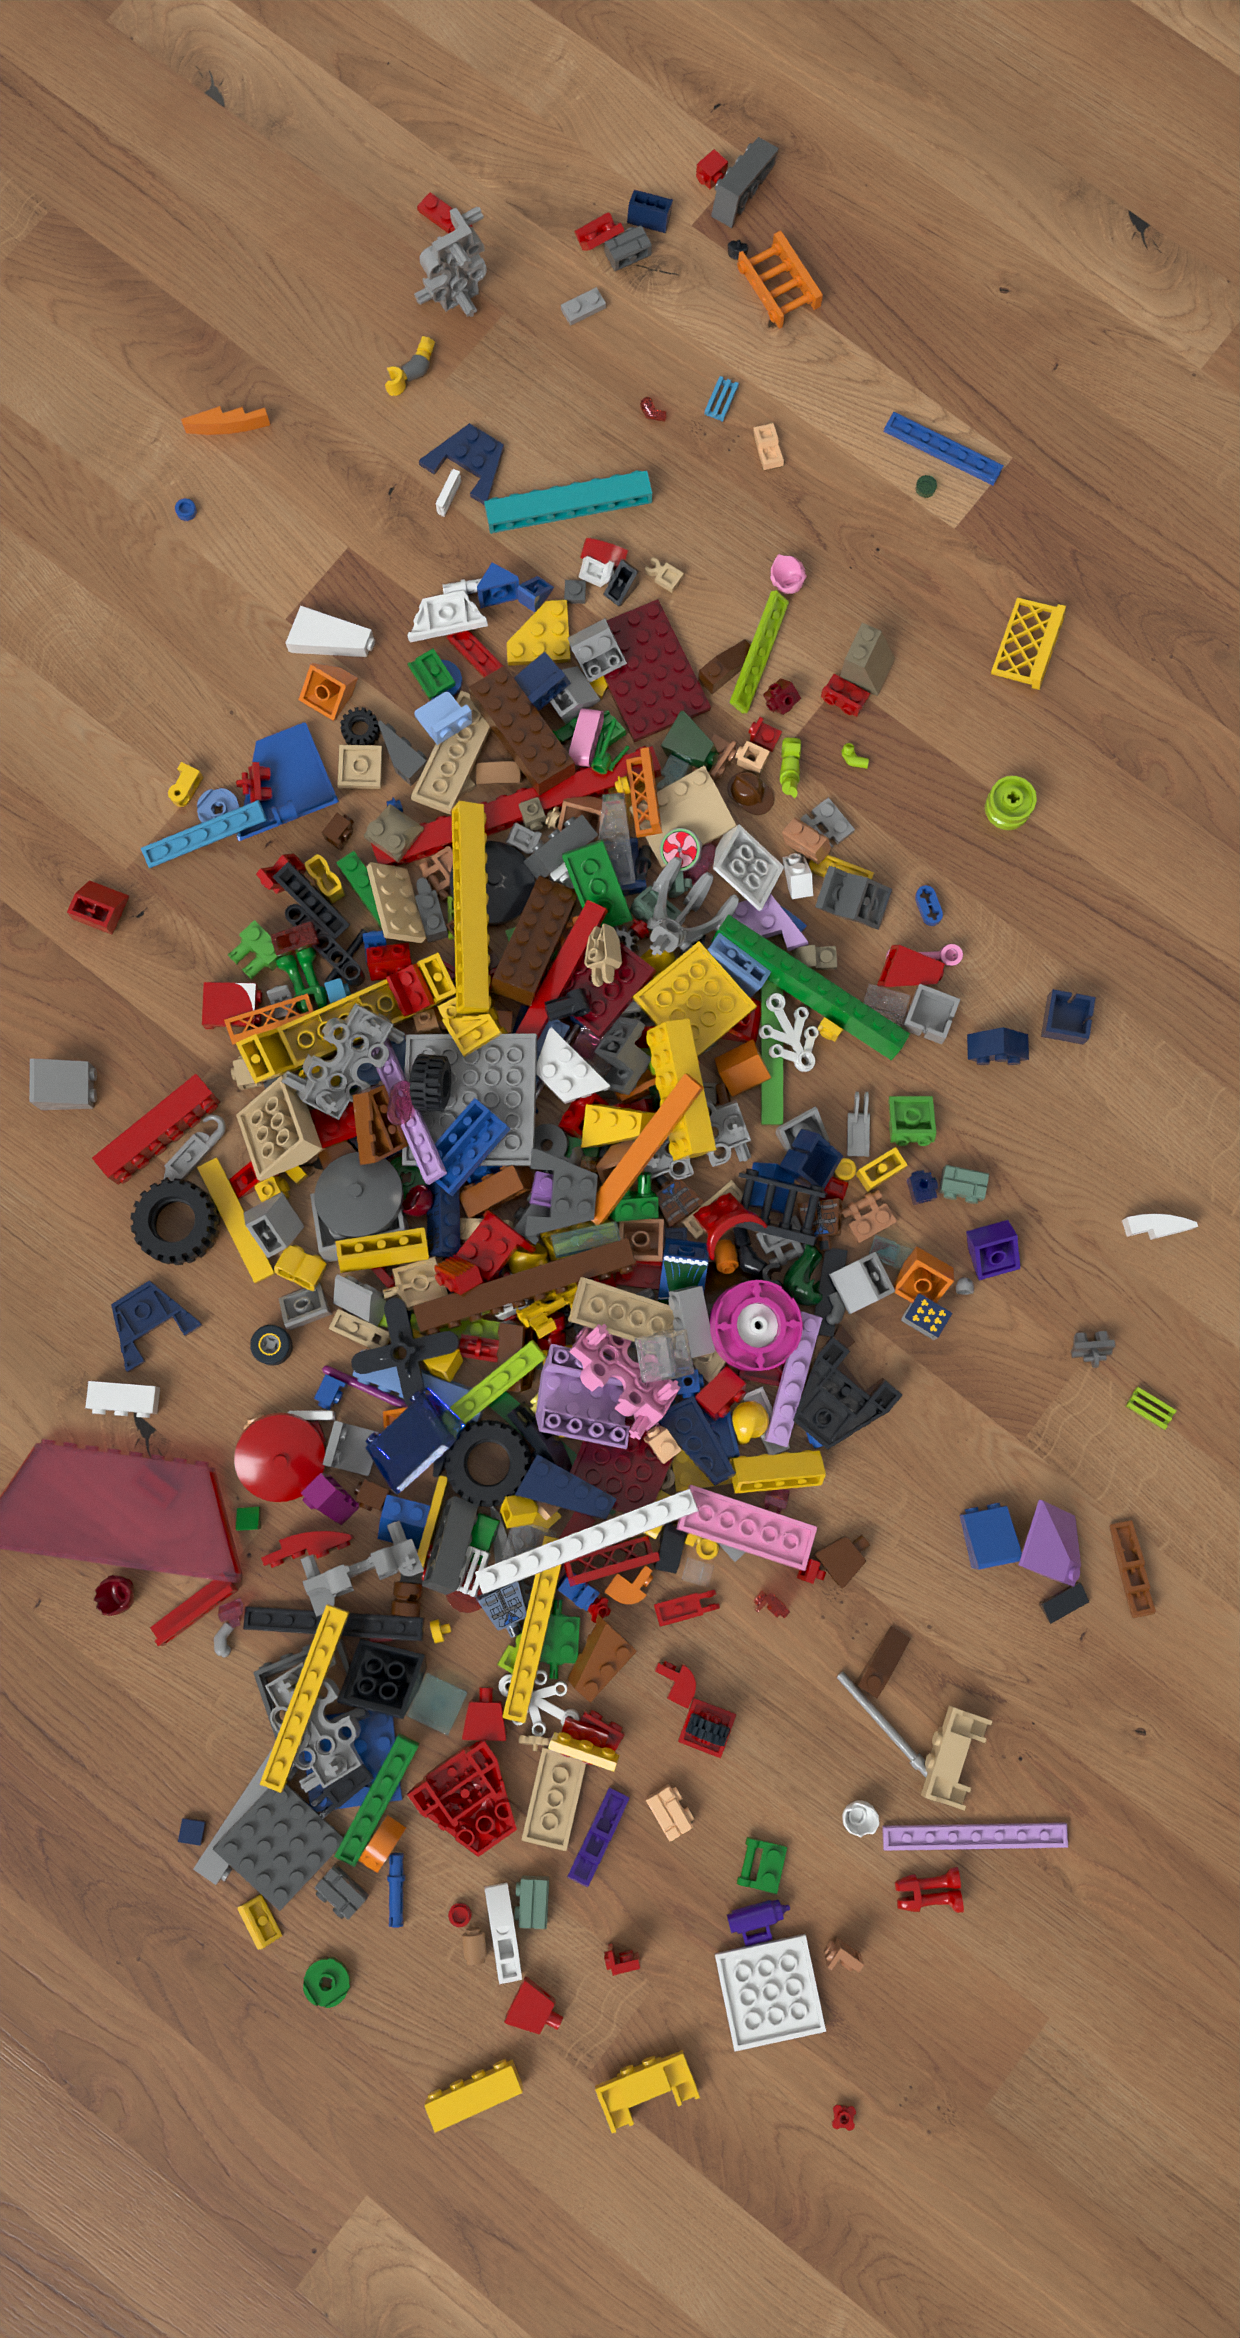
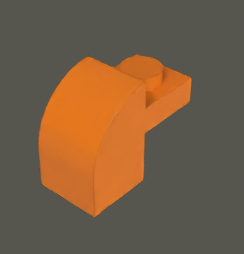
[604,1565,653,1604]
[359,1815,406,1873]

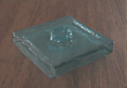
[407,1673,468,1735]

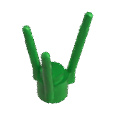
[591,718,630,774]

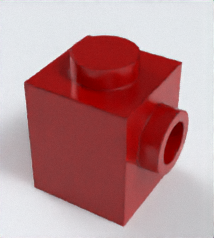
[696,149,728,189]

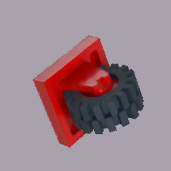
[678,1697,737,1759]

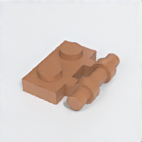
[419,846,453,901]
[842,1190,897,1244]

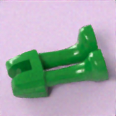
[276,948,327,1013]

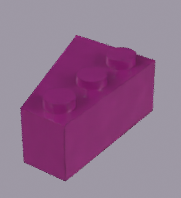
[301,1473,360,1525]

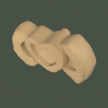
[518,1735,551,1751]

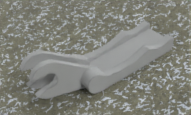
[847,1092,870,1157]

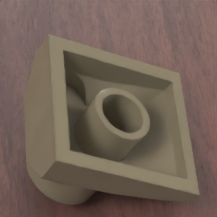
[363,804,424,862]

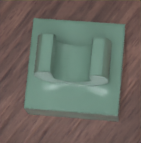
[668,871,692,898]

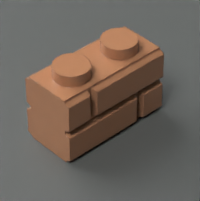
[782,817,831,865]

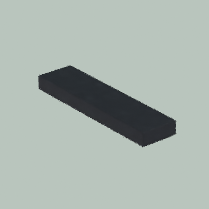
[814,1248,848,1337]

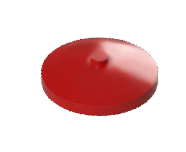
[234,1413,325,1502]

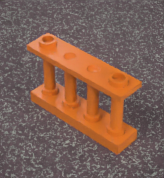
[737,230,823,329]

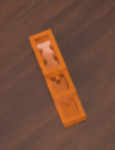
[181,406,270,435]

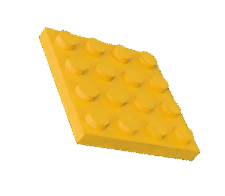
[633,941,756,1057]

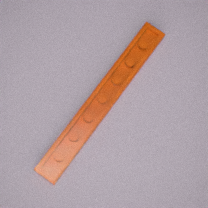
[591,1073,704,1227]

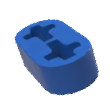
[915,885,943,926]

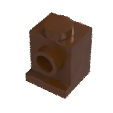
[322,813,355,851]

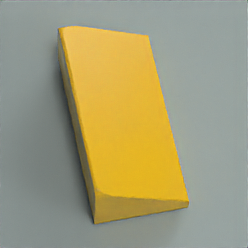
[237,1894,283,1950]

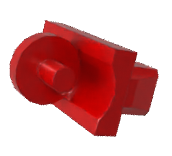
[236,762,272,803]
[459,1334,499,1363]

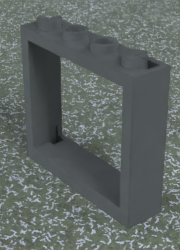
[253,1637,370,1744]

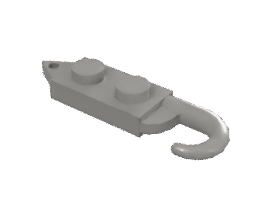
[163,1114,226,1181]

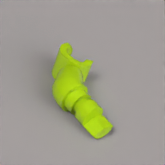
[780,737,801,799]

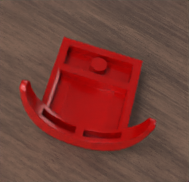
[693,1192,768,1260]
[456,1210,536,1281]

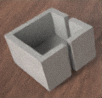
[902,984,960,1045]

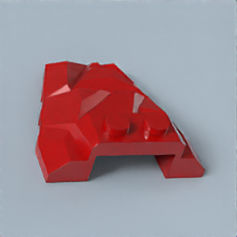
[407,1740,517,1857]

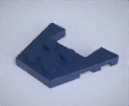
[419,423,504,505]
[111,1281,203,1372]

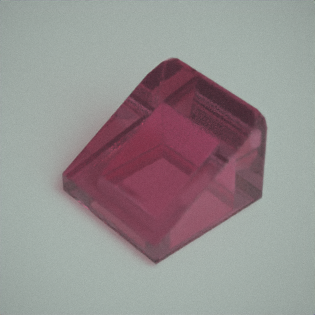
[572,1031,601,1060]

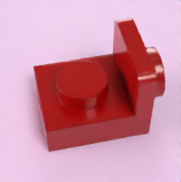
[748,717,782,752]

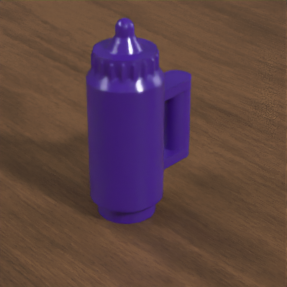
[726,1900,790,1947]

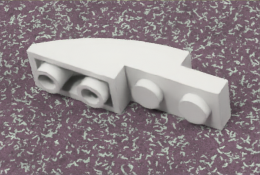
[484,1882,522,1984]

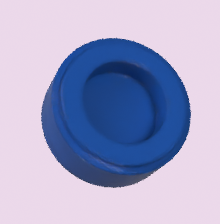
[175,498,197,521]

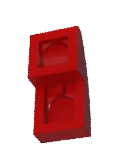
[580,538,628,570]

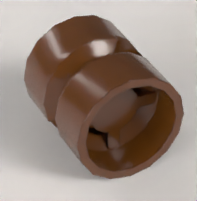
[390,1581,423,1617]

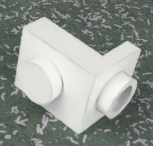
[579,556,614,587]

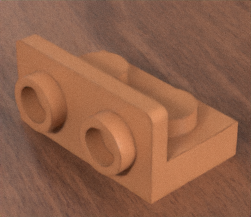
[692,734,737,782]
[824,1937,864,1973]

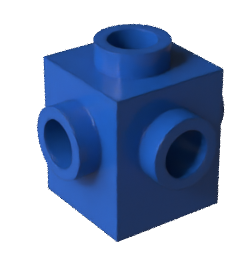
[671,1366,704,1399]

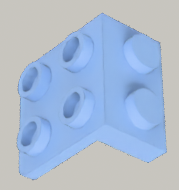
[415,692,472,745]

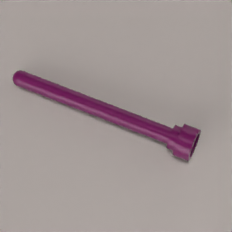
[322,1365,422,1413]

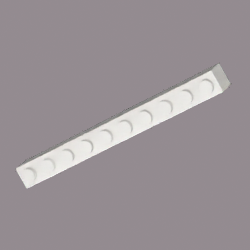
[475,1489,699,1594]

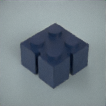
[1041,989,1096,1045]
[779,1129,843,1190]

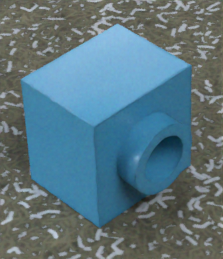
[324,978,351,1004]

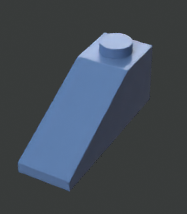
[708,933,771,998]

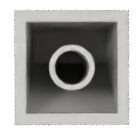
[29,1059,97,1110]

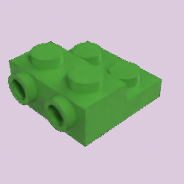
[888,1096,936,1146]

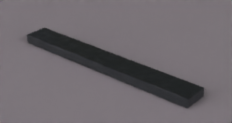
[243,1606,425,1641]

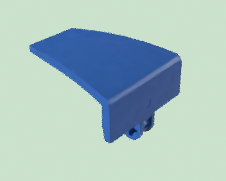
[237,723,339,841]

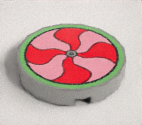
[660,828,702,871]

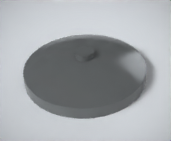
[314,1152,404,1239]

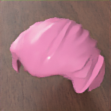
[770,554,807,594]

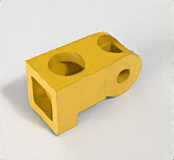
[168,762,204,807]

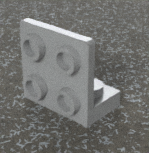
[323,1421,381,1476]

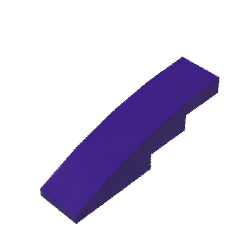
[567,1787,630,1888]

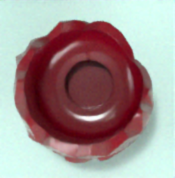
[94,1575,134,1616]

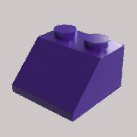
[966,1220,1021,1280]

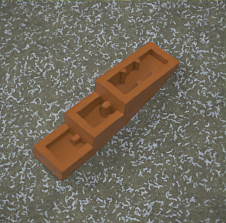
[1110,1520,1156,1619]

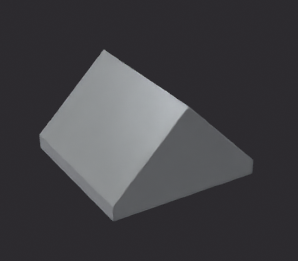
[775,1106,830,1153]
[278,1282,332,1330]

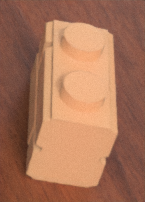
[646,1784,694,1842]

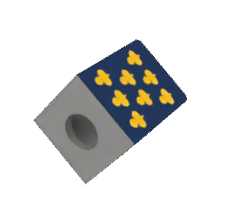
[901,1294,952,1340]

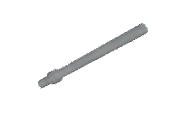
[836,1671,928,1778]

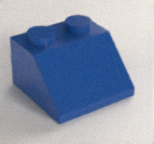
[377,1495,431,1550]

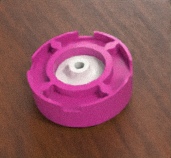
[709,1280,803,1371]

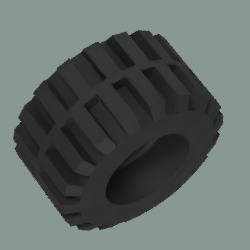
[410,1054,451,1112]

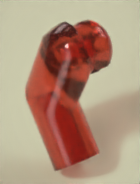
[640,397,667,422]

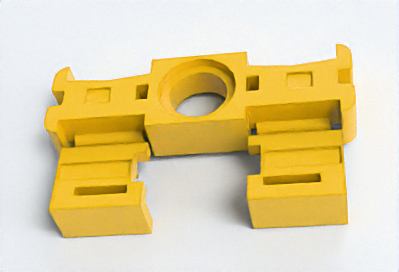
[516,1285,577,1339]

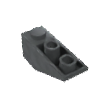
[378,720,427,786]

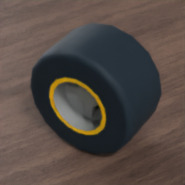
[250,1325,293,1366]

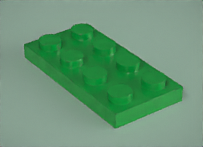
[562,839,633,927]

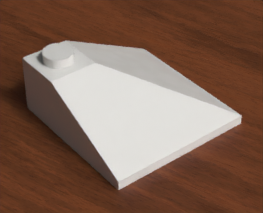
[713,825,784,911]

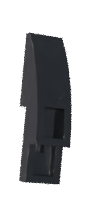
[507,1401,572,1472]

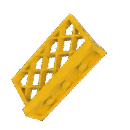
[991,597,1066,690]

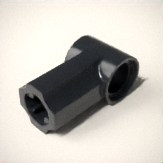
[544,988,591,1021]

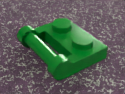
[736,1837,787,1894]

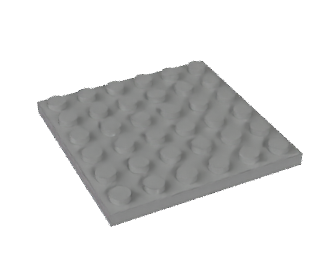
[402,1034,537,1166]

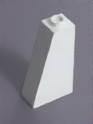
[286,606,375,657]

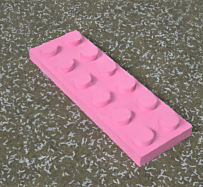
[676,1485,817,1571]

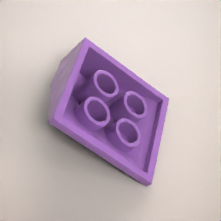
[1019,1500,1081,1586]

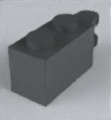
[415,877,448,943]

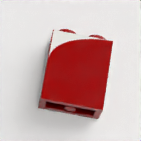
[202,982,262,1029]

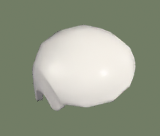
[842,1800,879,1837]

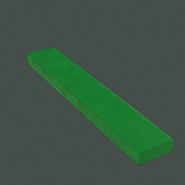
[334,1733,419,1867]

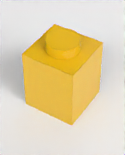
[500,1495,538,1528]

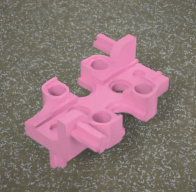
[569,1324,681,1440]

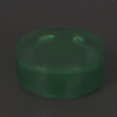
[915,475,937,498]

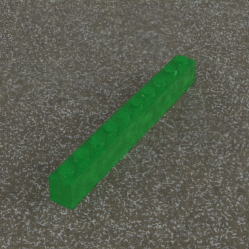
[711,914,910,1061]

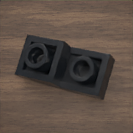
[654,1522,686,1574]

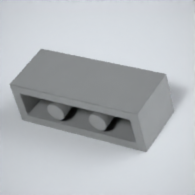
[668,1286,715,1358]

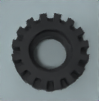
[340,707,380,745]

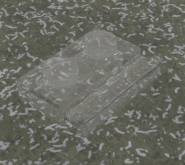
[863,984,910,1027]

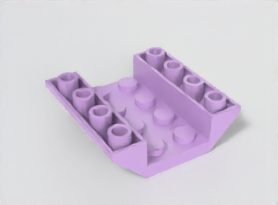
[536,1344,630,1449]

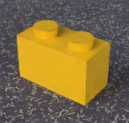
[856,1147,908,1192]

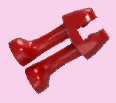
[895,1867,964,1913]

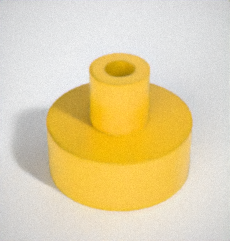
[430,1619,452,1644]

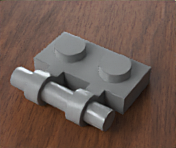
[800,797,855,849]
[756,1215,806,1266]

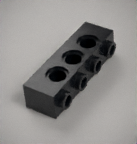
[273,861,350,940]

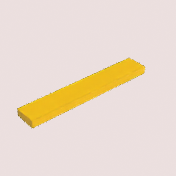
[197,1157,275,1284]

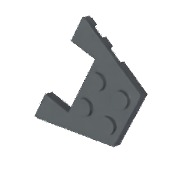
[525,1148,598,1236]

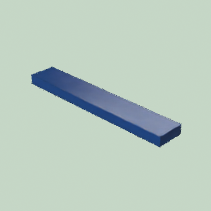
[883,412,1004,486]

